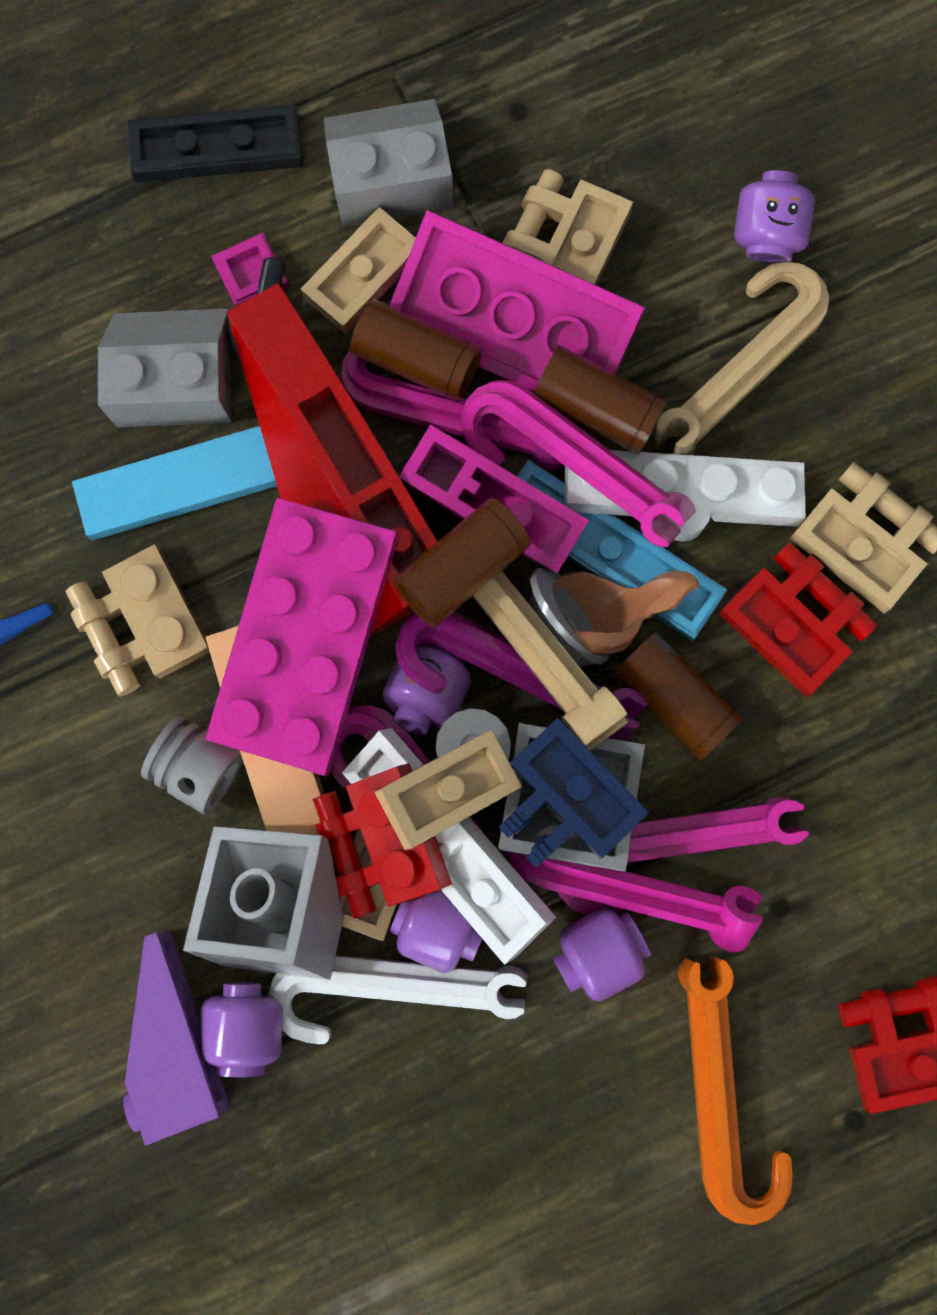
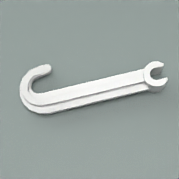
[268,955,528,1044]

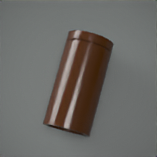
[350,298,483,402]
[534,345,667,455]
[393,498,531,628]
[613,632,743,761]

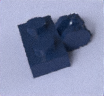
[498,718,649,868]

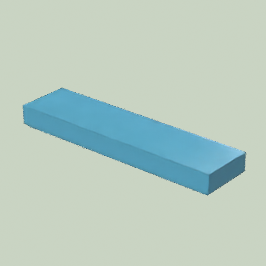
[72,426,277,541]
[517,460,727,642]

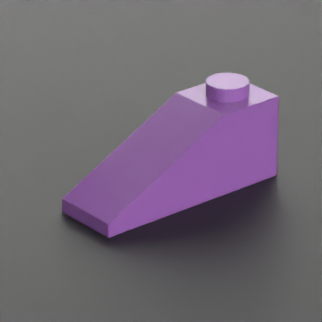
[123,930,230,1146]

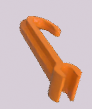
[678,955,793,1225]

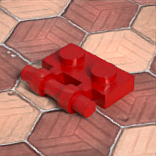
[718,542,878,697]
[312,763,452,919]
[838,976,937,1114]

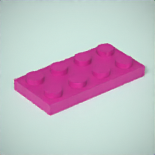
[390,210,646,392]
[205,498,400,776]

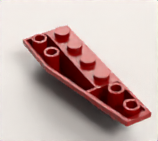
[227,283,437,637]

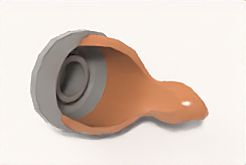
[528,568,699,666]

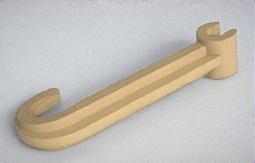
[653,262,829,455]
[473,571,628,751]

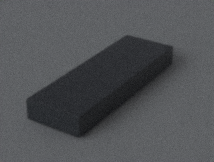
[128,105,303,183]

